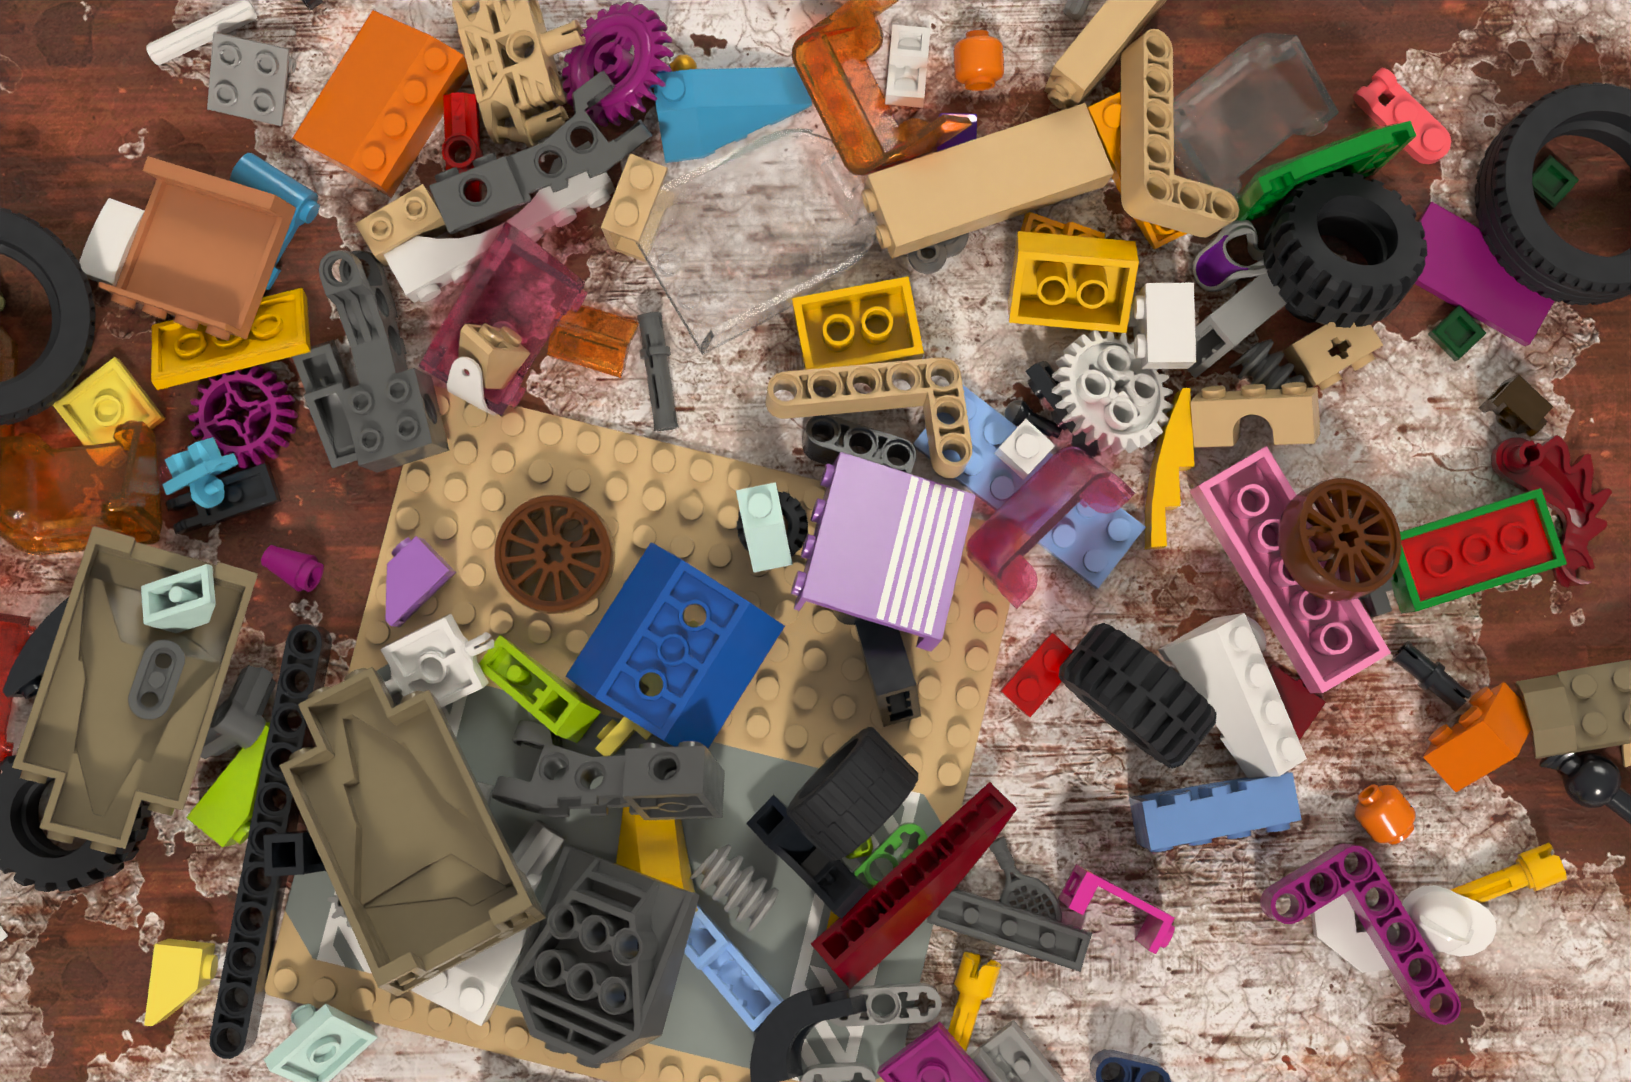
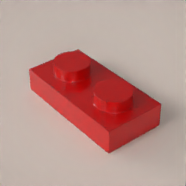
[999,633,1073,718]

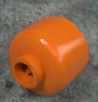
[953,30,1004,91]
[1354,784,1416,845]

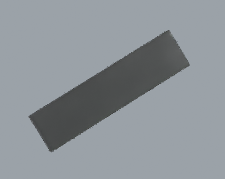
[927,888,1092,972]

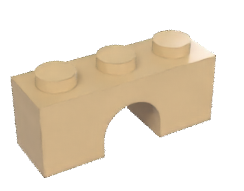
[1190,382,1320,448]

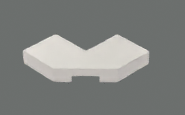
[1311,894,1398,973]

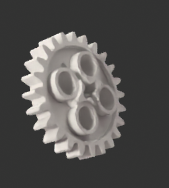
[1052,330,1173,455]

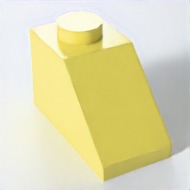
[144,939,218,1026]

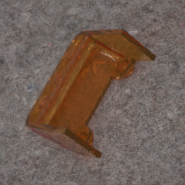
[791,0,972,176]

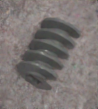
[1229,339,1313,390]

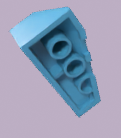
[653,67,812,163]

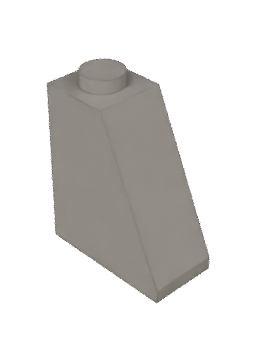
[1187,272,1287,378]

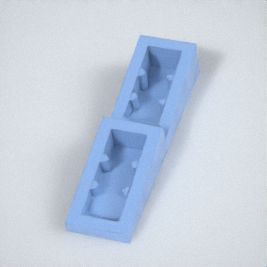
[684,903,784,1033]

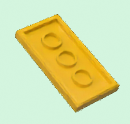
[151,288,311,390]

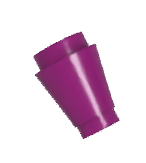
[261,545,324,592]

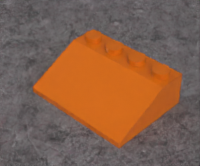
[292,10,469,198]

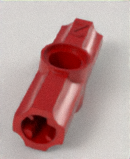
[441,92,484,203]

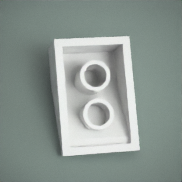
[411,925,532,1026]

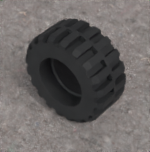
[1263,172,1427,328]
[1058,623,1217,768]
[0,749,151,892]

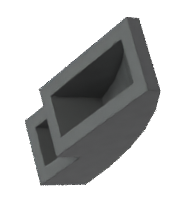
[292,339,357,468]

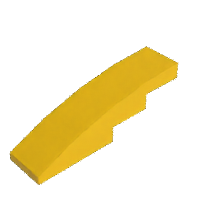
[1145,388,1194,550]

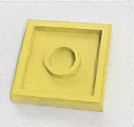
[53,357,165,467]

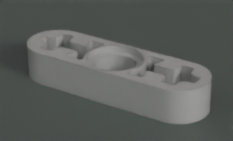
[830,983,942,1027]

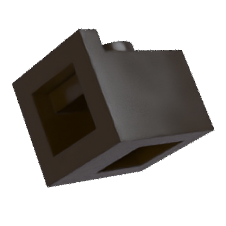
[1479,374,1553,438]

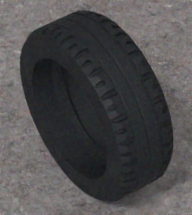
[1474,82,1631,305]
[0,207,96,425]

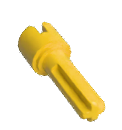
[1451,843,1567,904]
[948,952,1001,1052]

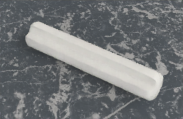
[146,0,257,65]

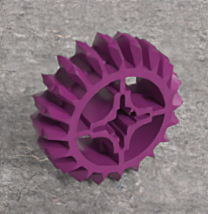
[188,365,298,469]

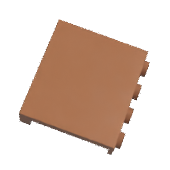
[98,156,296,341]

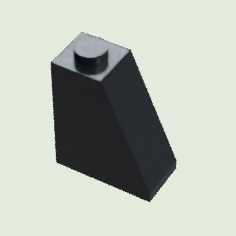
[855,619,921,727]

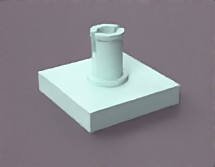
[264,1003,378,1082]

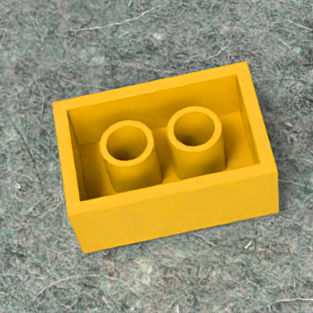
[1008,231,1139,333]
[792,276,924,370]

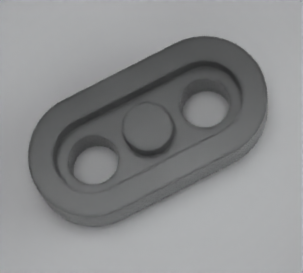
[128,640,185,720]

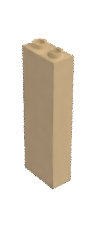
[1044,0,1167,110]
[861,103,1114,259]

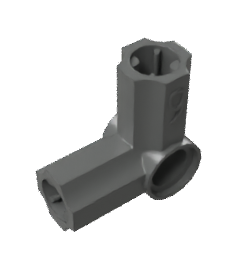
[200,665,276,759]

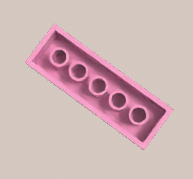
[1189,446,1391,693]

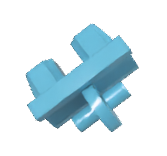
[162,437,238,508]

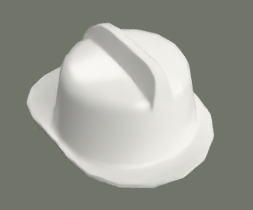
[1402,885,1496,957]

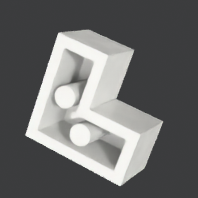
[1128,283,1196,369]

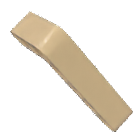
[1121,29,1239,238]
[765,357,972,479]

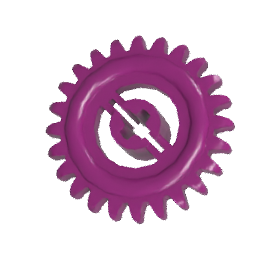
[562,2,674,127]

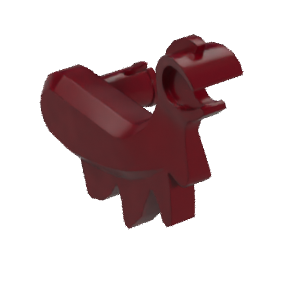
[1491,435,1612,588]

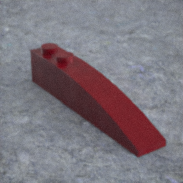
[811,782,1017,989]

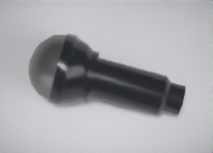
[1005,400,1062,438]

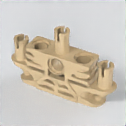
[452,0,586,148]

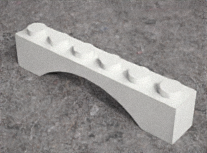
[384,141,615,303]

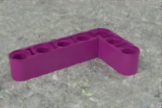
[1260,844,1461,1025]

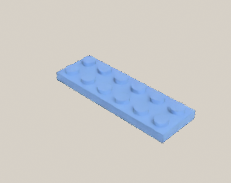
[913,385,1146,589]

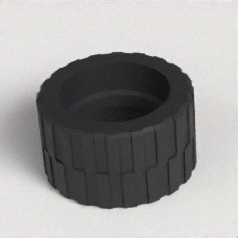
[786,727,918,860]

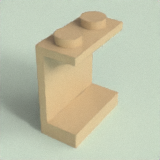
[601,153,674,262]

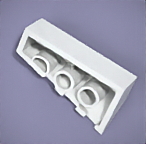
[1158,613,1307,778]

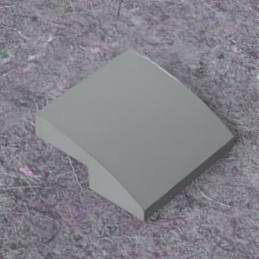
[969,1019,1065,1082]

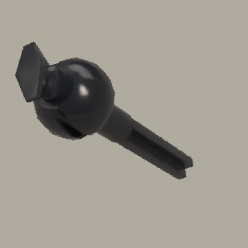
[1539,753,1631,825]

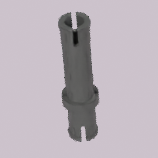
[637,312,679,431]

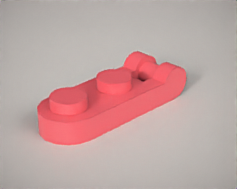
[1353,67,1451,164]

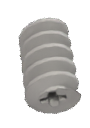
[690,844,779,932]

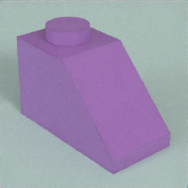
[385,536,457,627]

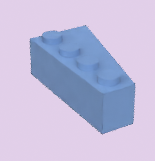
[1129,772,1301,852]

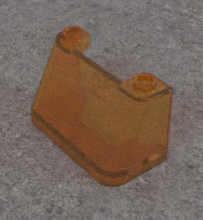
[0,420,163,555]

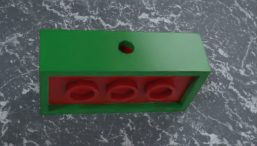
[1391,488,1567,614]

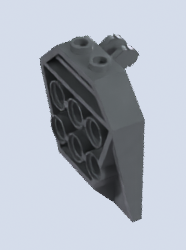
[510,846,700,1068]

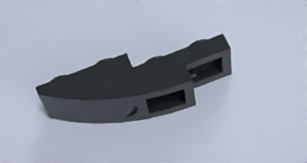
[3,597,69,699]

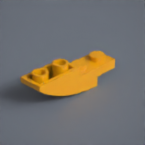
[1087,91,1187,249]

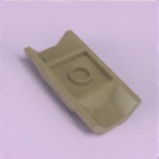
[1515,660,1631,759]

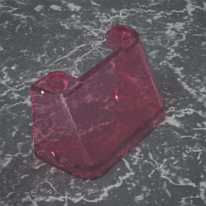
[418,221,588,416]
[966,446,1135,609]

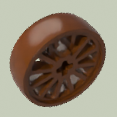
[1278,478,1401,601]
[494,494,616,614]

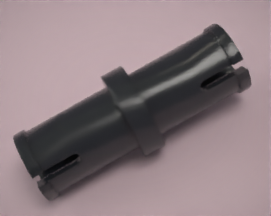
[1392,641,1472,711]

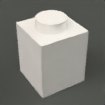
[994,419,1055,480]

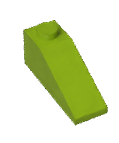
[478,635,601,743]
[186,722,270,847]

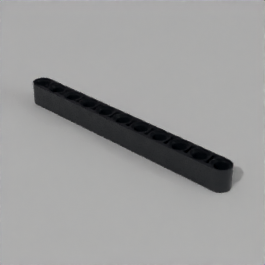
[210,624,332,1059]

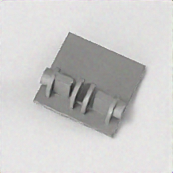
[207,32,296,126]

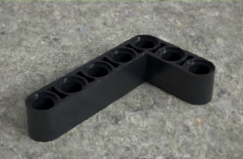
[802,415,916,625]

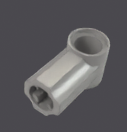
[512,820,565,891]

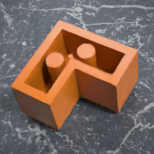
[1423,682,1531,792]

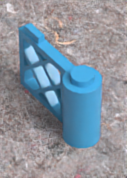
[230,153,320,290]

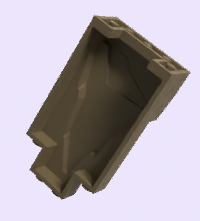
[12,526,258,854]
[279,667,546,996]

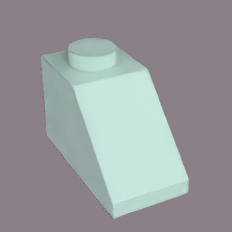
[736,482,793,573]
[141,564,216,633]

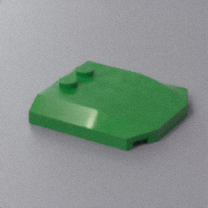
[1235,121,1417,221]

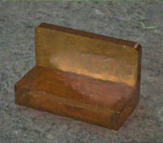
[547,300,639,378]

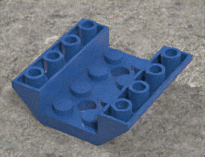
[565,542,785,749]

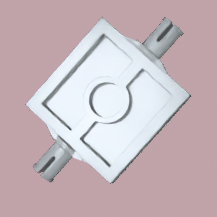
[380,614,494,708]

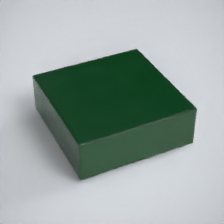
[1532,155,1579,210]
[1428,305,1486,361]

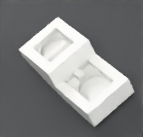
[885,24,930,108]
[79,198,144,286]

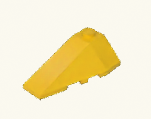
[616,807,698,912]

